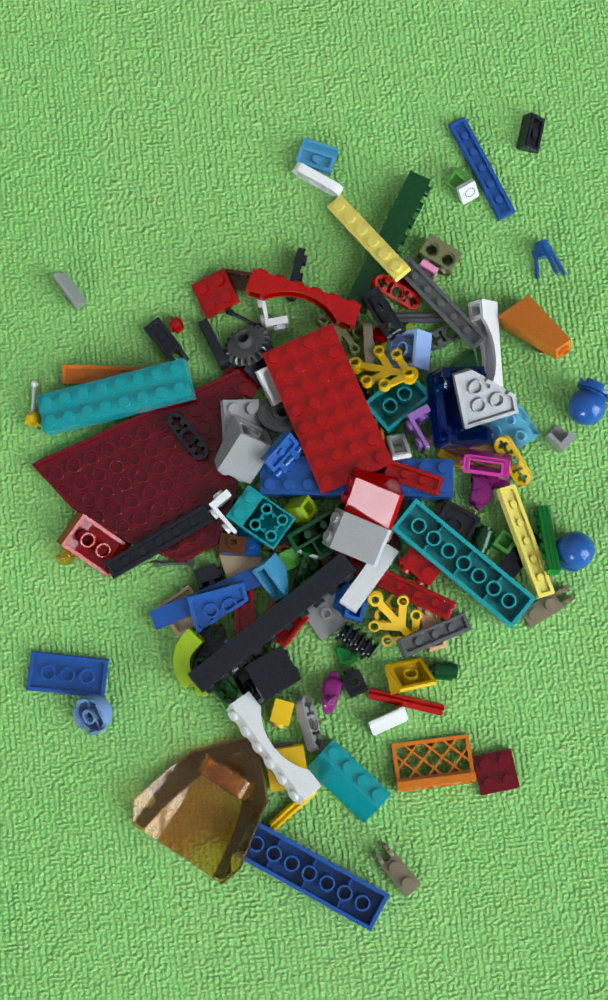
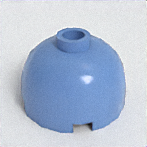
[73,694,113,735]

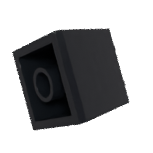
[232,645,302,705]

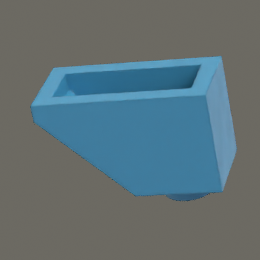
[252,553,289,602]

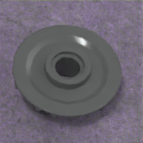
[224,324,271,366]
[258,398,294,434]

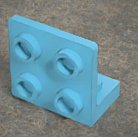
[484,404,541,454]

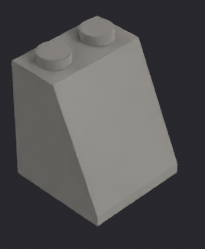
[214,414,273,484]
[322,507,391,567]

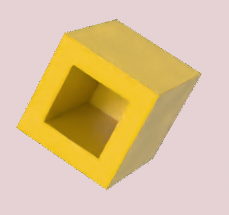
[270,698,295,729]

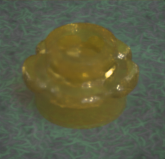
[56,551,75,565]

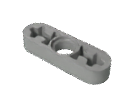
[295,695,324,753]

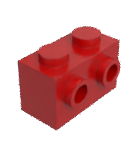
[398,547,441,588]

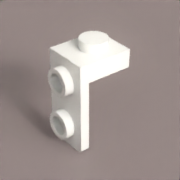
[257,299,288,332]
[209,489,237,535]

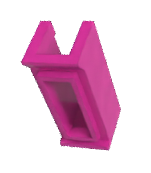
[459,449,512,479]

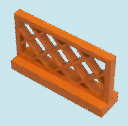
[391,734,477,793]

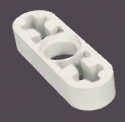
[292,162,343,198]

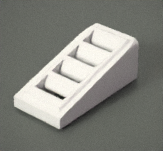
[386,433,412,460]

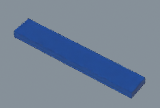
[448,117,516,221]
[149,566,262,630]

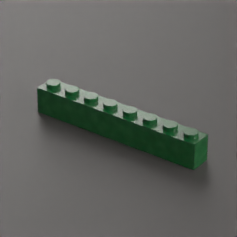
[346,170,432,315]

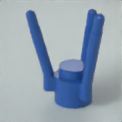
[532,239,567,279]

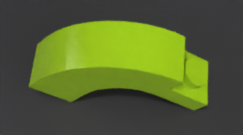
[173,627,212,697]

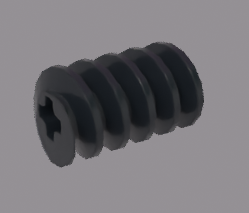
[335,621,379,660]

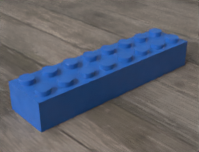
[234,820,390,931]

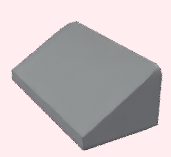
[53,273,87,309]

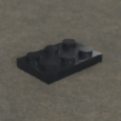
[438,500,481,541]

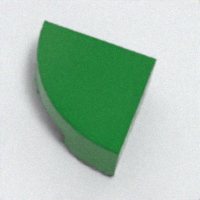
[334,647,359,667]

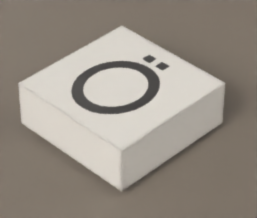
[456,178,479,205]

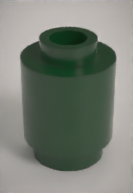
[472,525,495,554]
[429,660,458,681]

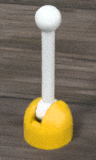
[25,380,40,426]

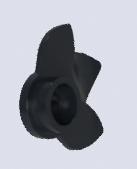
[196,625,227,657]

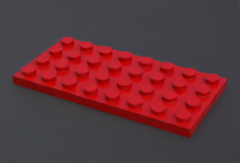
[262,323,394,495]

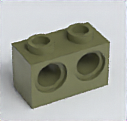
[417,234,463,277]

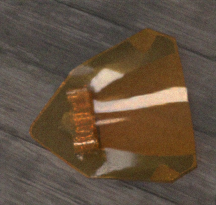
[132,737,268,884]

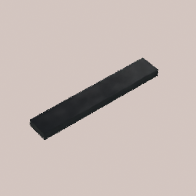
[104,504,215,579]

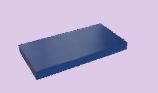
[26,651,109,698]

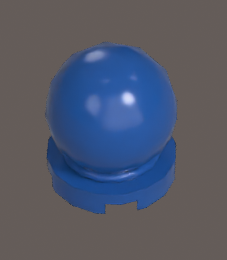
[568,377,608,426]
[556,531,595,572]

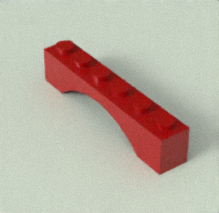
[245,268,361,331]

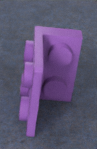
[404,404,431,454]

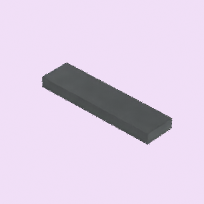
[396,612,472,658]

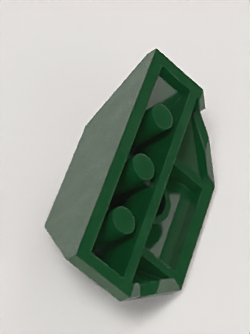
[286,503,344,560]

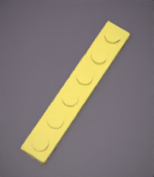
[327,195,411,282]
[496,484,555,600]

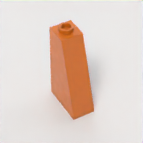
[498,295,572,360]

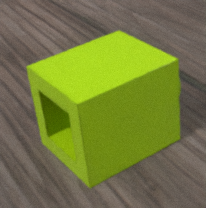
[284,495,318,524]

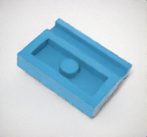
[295,137,339,175]

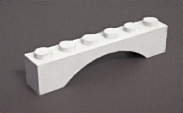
[468,299,503,387]
[226,692,321,805]

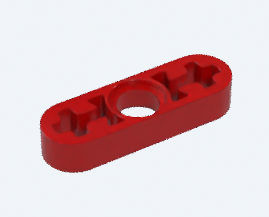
[371,274,420,310]

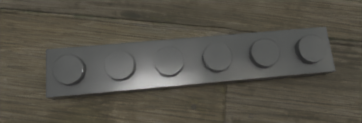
[403,256,487,351]

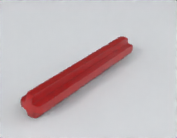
[368,687,444,715]

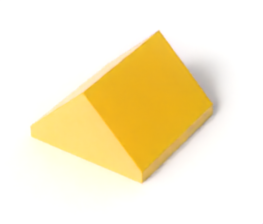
[385,657,437,695]

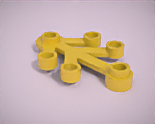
[349,345,419,392]
[368,590,422,646]

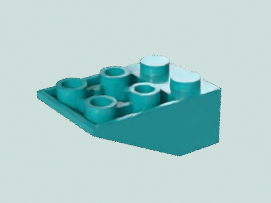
[226,485,296,550]

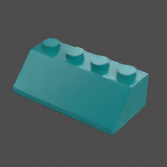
[307,739,391,823]

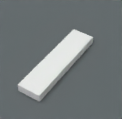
[339,543,399,614]

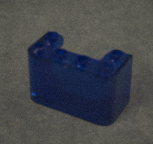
[426,366,493,449]

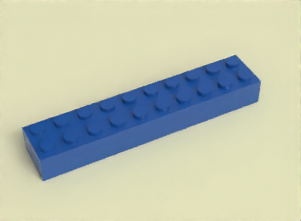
[260,457,453,501]

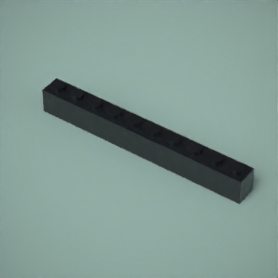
[188,553,356,694]

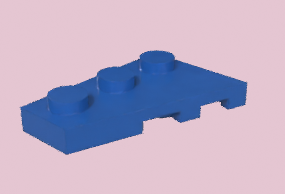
[187,581,249,634]

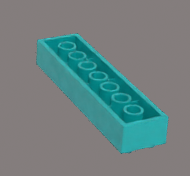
[37,358,196,436]
[391,498,536,628]

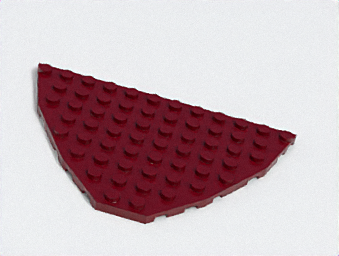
[32,369,243,563]

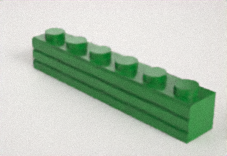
[534,505,561,575]

